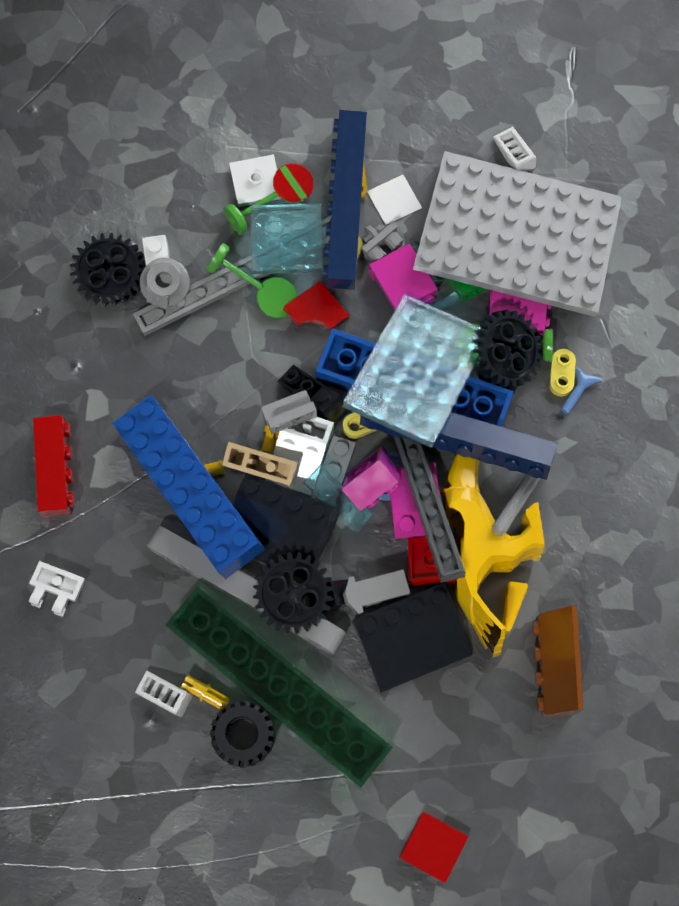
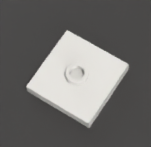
[229,154,281,207]

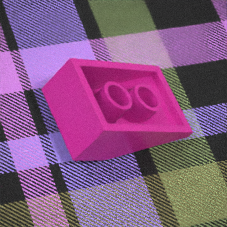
[390,463,440,540]

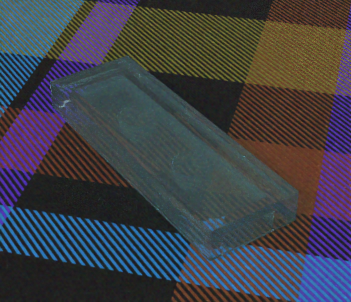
[303,465,373,533]

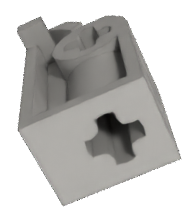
[343,569,410,614]

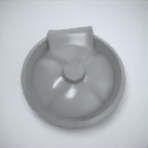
[140,258,190,310]

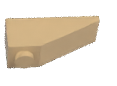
[222,442,298,486]

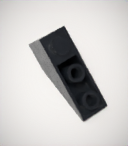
[278,365,349,427]

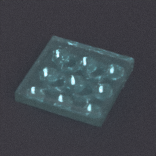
[251,203,323,274]

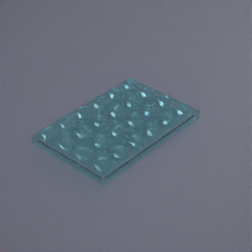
[343,294,481,448]

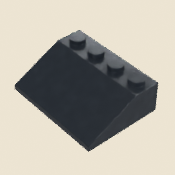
[233,473,339,580]
[352,582,472,693]

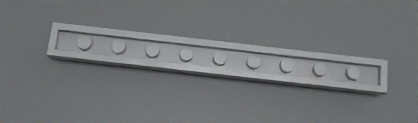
[133,215,332,336]

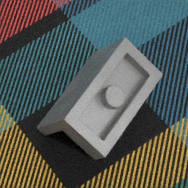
[261,390,317,435]

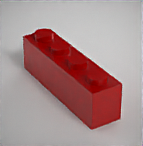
[33,415,75,517]

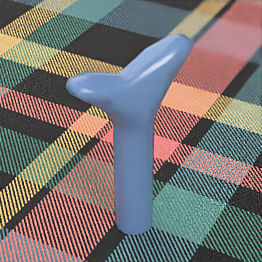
[560,367,602,414]

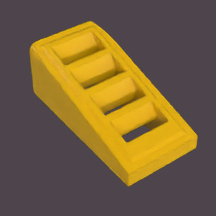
[502,581,528,635]

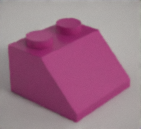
[342,446,400,511]

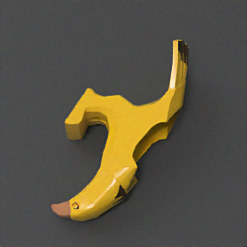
[441,454,545,658]

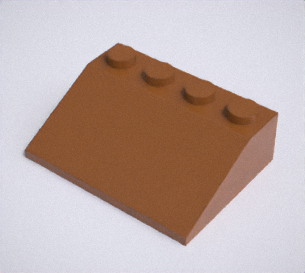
[532,605,584,717]

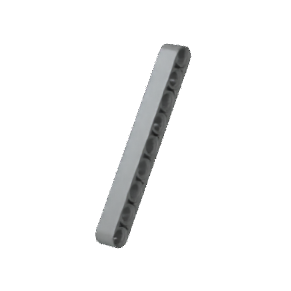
[146,525,347,655]

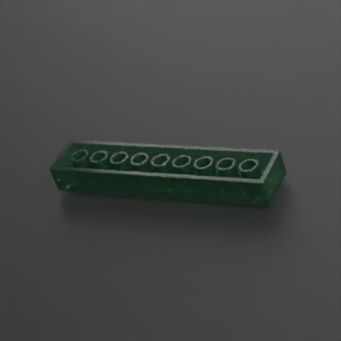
[165,586,393,789]

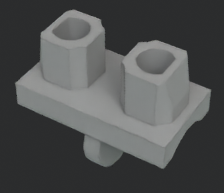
[361,222,403,262]

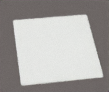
[367,175,422,225]

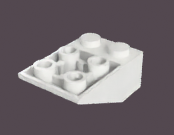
[266,417,334,496]

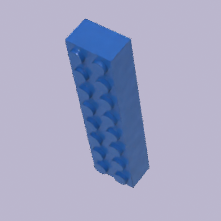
[316,328,514,427]
[112,395,265,579]

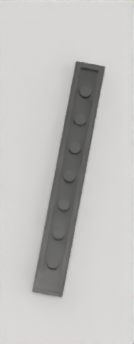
[392,436,466,583]

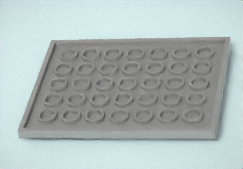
[413,151,622,317]

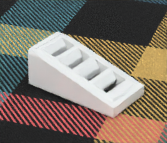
[493,127,536,172]
[135,671,193,717]

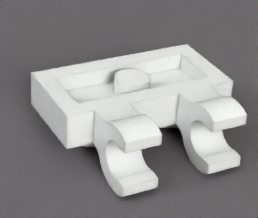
[29,561,86,617]

